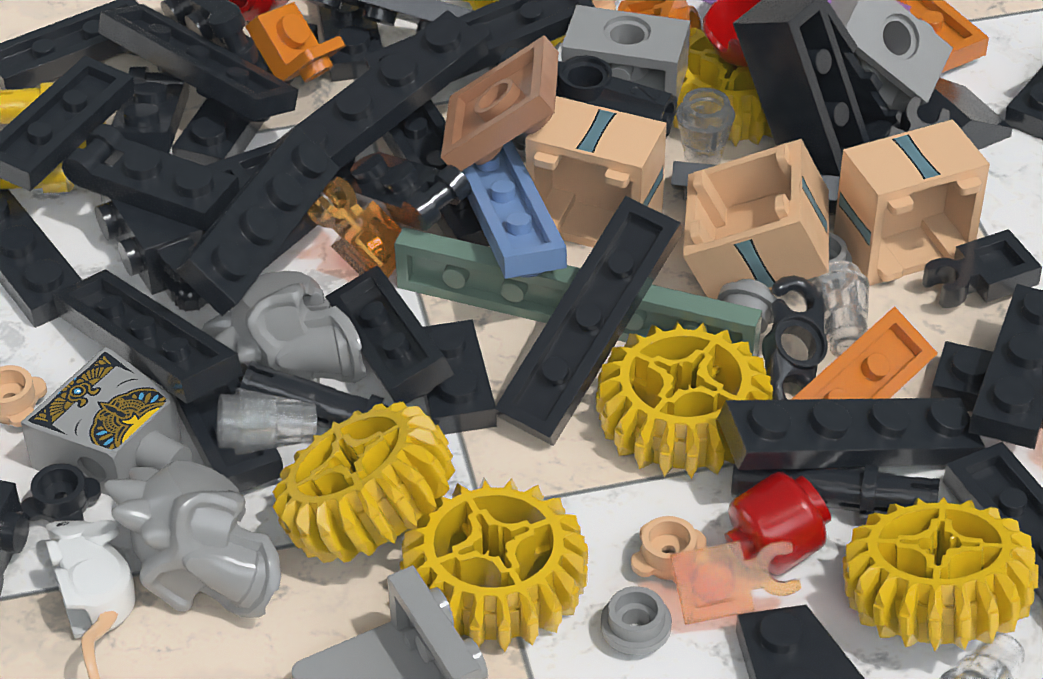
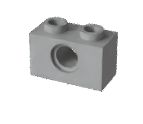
[830,0,953,112]
[561,5,690,101]

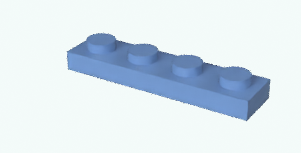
[444,130,567,279]

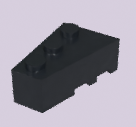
[733,0,902,177]

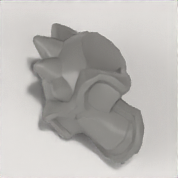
[202,271,366,383]
[104,460,281,618]

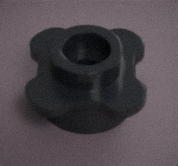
[21,463,101,523]

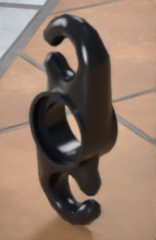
[762,275,828,400]

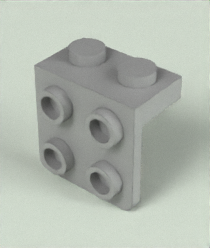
[292,565,488,679]

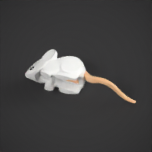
[46,520,136,679]

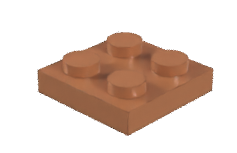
[441,35,559,171]

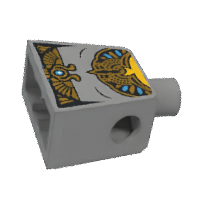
[21,347,192,496]

